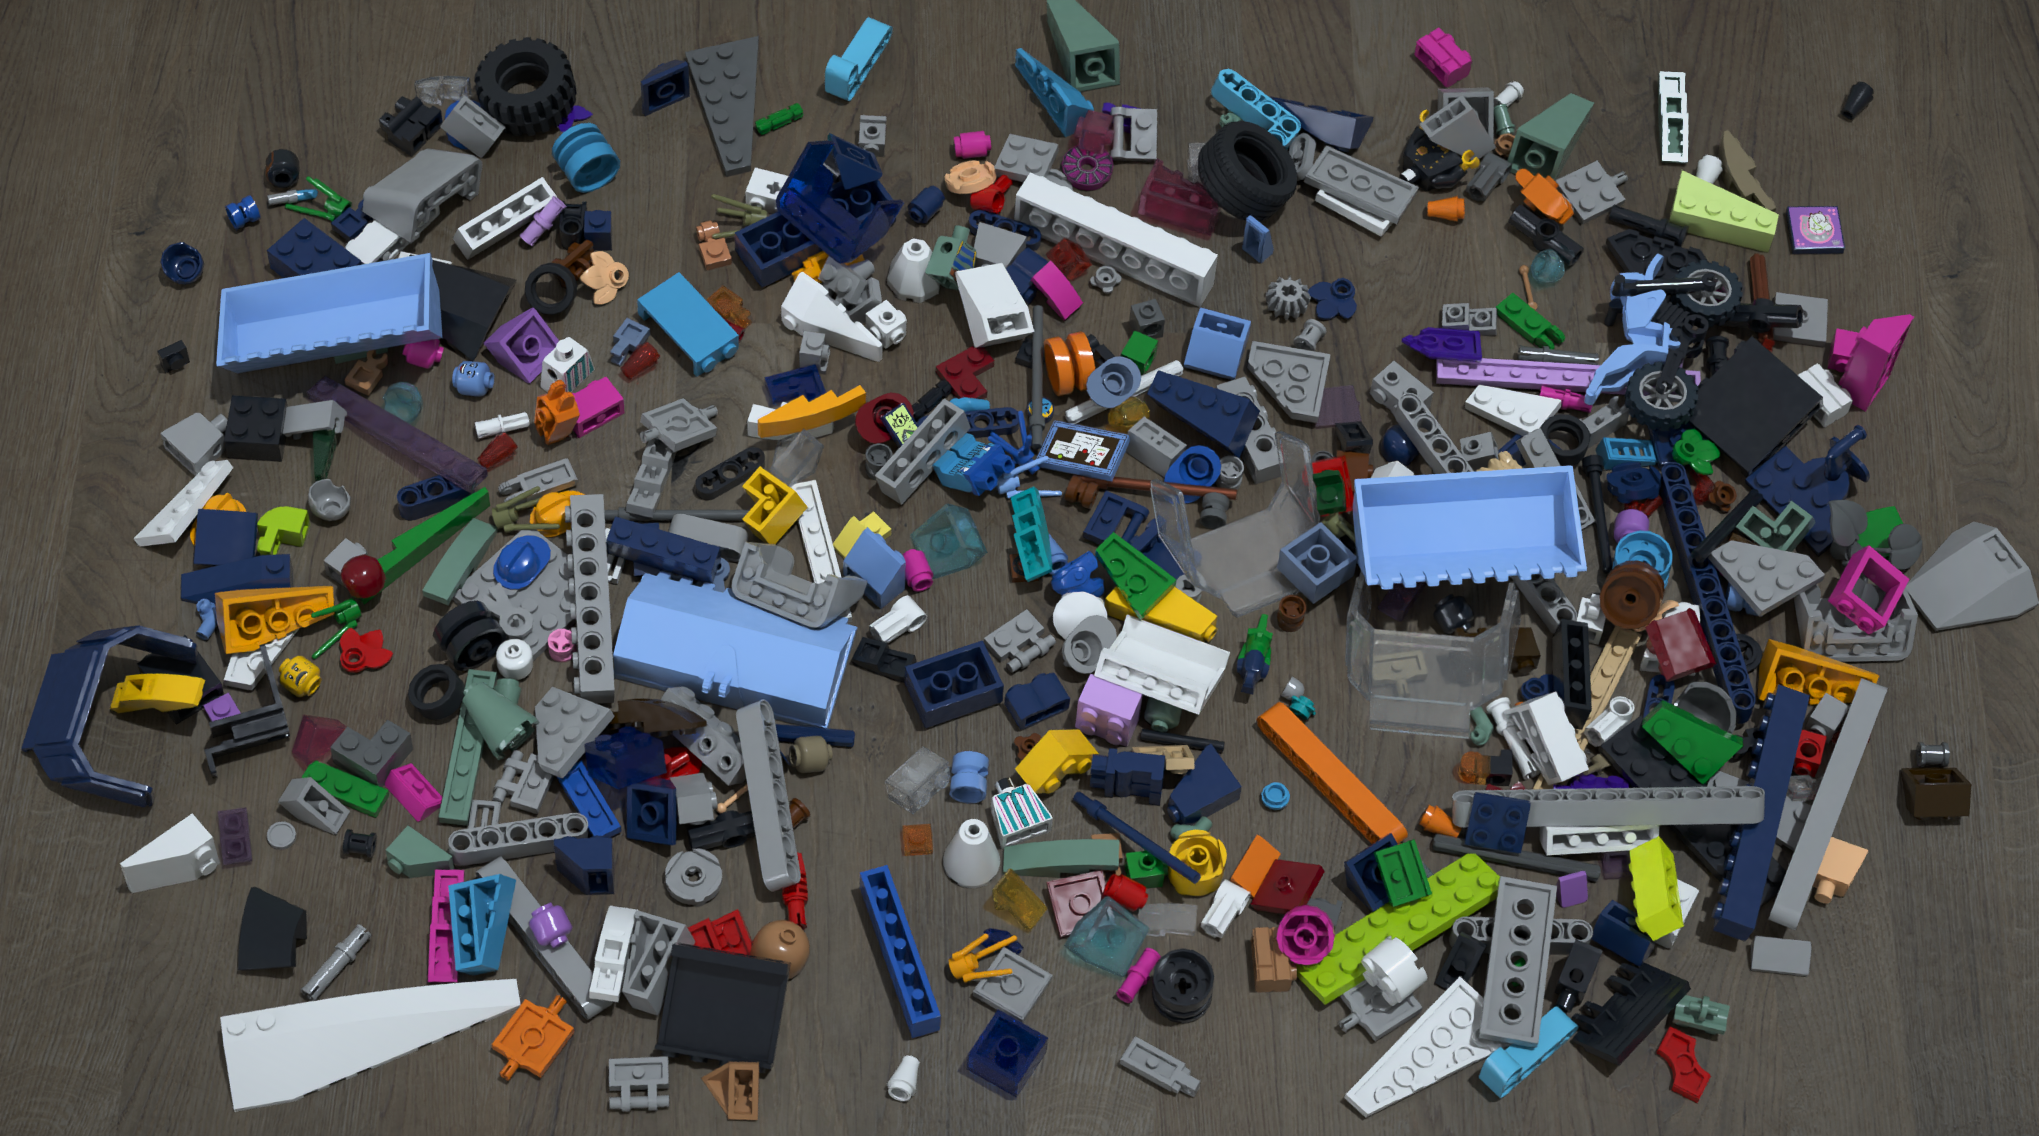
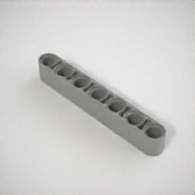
[736,700,801,892]
[476,856,612,1020]

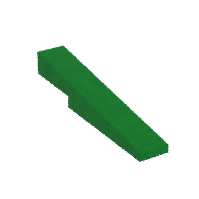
[359,487,490,605]

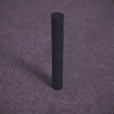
[1140,729,1225,752]

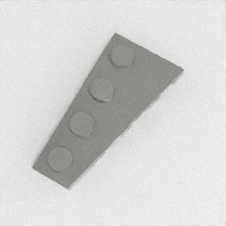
[1707,771,1812,854]

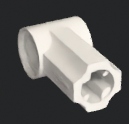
[869,595,927,643]
[1584,696,1634,747]
[1201,879,1251,938]

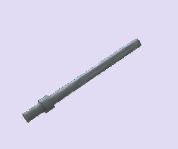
[1029,305,1045,449]
[604,507,750,521]

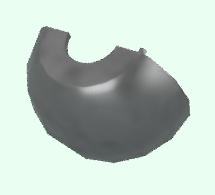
[1673,682,1736,734]

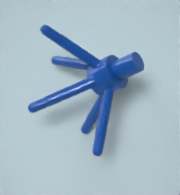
[988,410,1040,474]

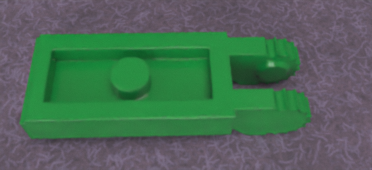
[1495,293,1565,350]

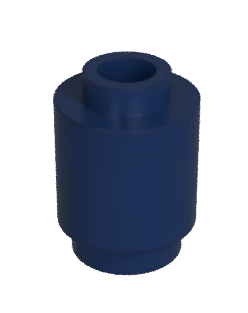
[907,186,945,223]

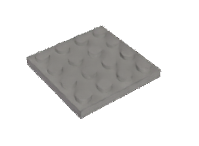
[452,530,595,661]

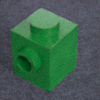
[1124,851,1168,889]

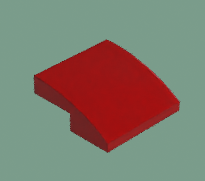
[688,909,753,955]

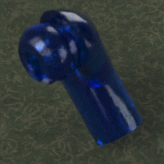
[981,928,1024,955]

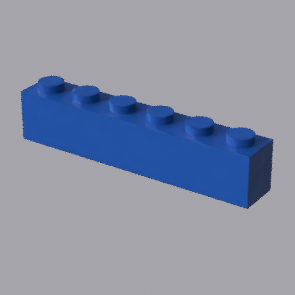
[860,865,941,1038]

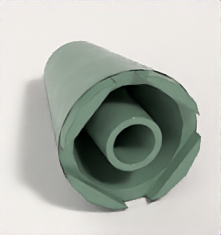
[462,682,540,760]

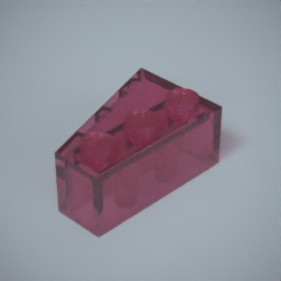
[1138,158,1221,236]

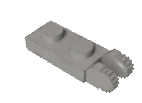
[498,458,578,506]

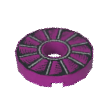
[1062,144,1113,191]

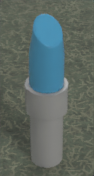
[267,189,318,206]

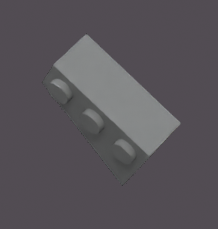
[622,910,696,1016]

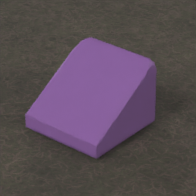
[1556,871,1588,908]

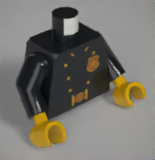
[1399,110,1480,191]

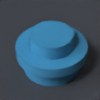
[1261,782,1290,810]

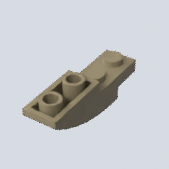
[1719,130,1776,213]

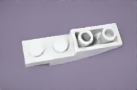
[589,906,636,1002]

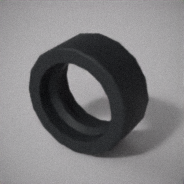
[525,263,577,315]
[1541,414,1590,466]
[408,664,465,720]

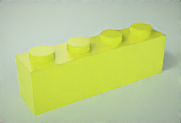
[1629,836,1684,941]

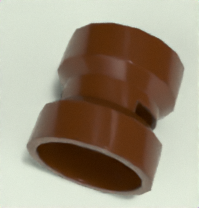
[1065,475,1100,509]
[1277,595,1306,632]

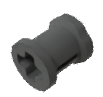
[1916,742,1950,767]

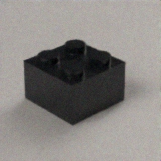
[224,395,288,462]

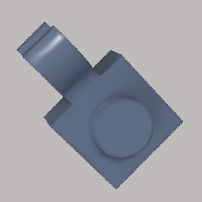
[611,318,650,366]

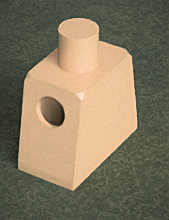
[1812,837,1868,904]

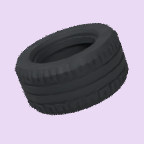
[1198,121,1297,221]

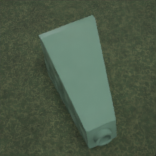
[1046,0,1120,92]
[1507,93,1594,181]

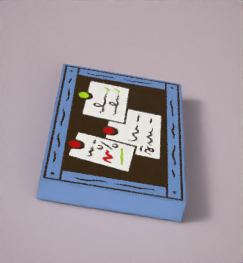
[1036,420,1130,482]

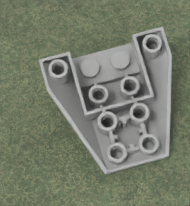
[1906,521,2039,631]

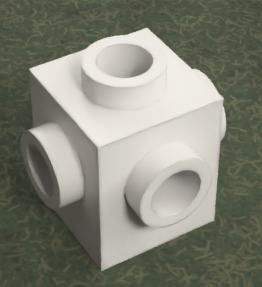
[865,300,907,349]

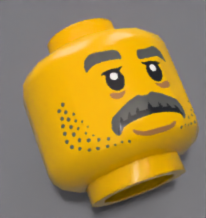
[278,656,322,697]

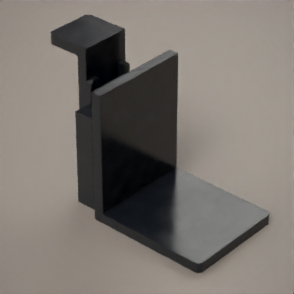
[204,644,290,778]

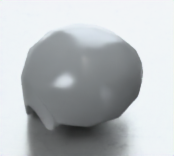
[308,479,351,521]

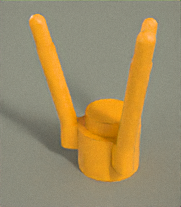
[949,934,1017,983]

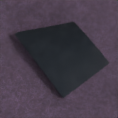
[238,887,307,971]

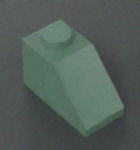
[386,826,454,878]

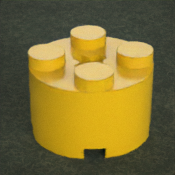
[1167,830,1227,896]

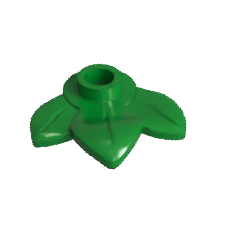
[1672,429,1720,475]

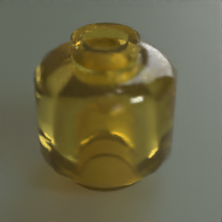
[1108,397,1149,434]

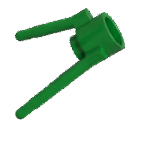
[285,176,352,222]
[311,598,361,659]

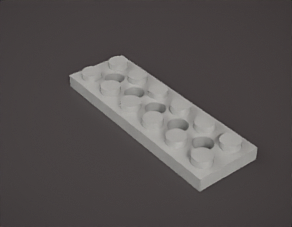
[1479,876,1557,1048]

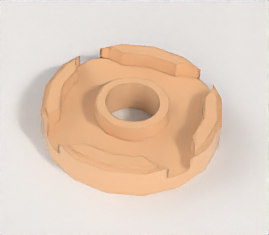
[944,160,996,194]

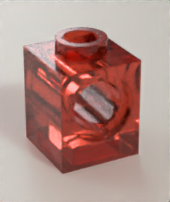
[1046,238,1092,281]

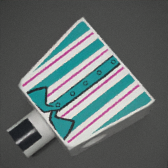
[541,337,595,393]
[991,778,1053,849]

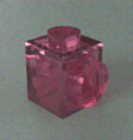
[1074,110,1114,154]

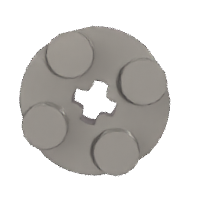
[665,849,722,907]

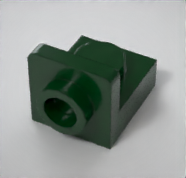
[1313,470,1346,515]

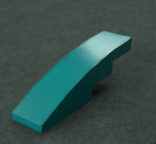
[1010,486,1052,582]

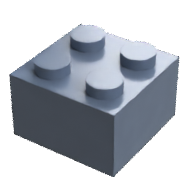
[1277,522,1357,604]

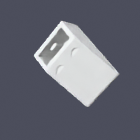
[955,263,1034,348]

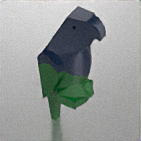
[1237,614,1273,694]

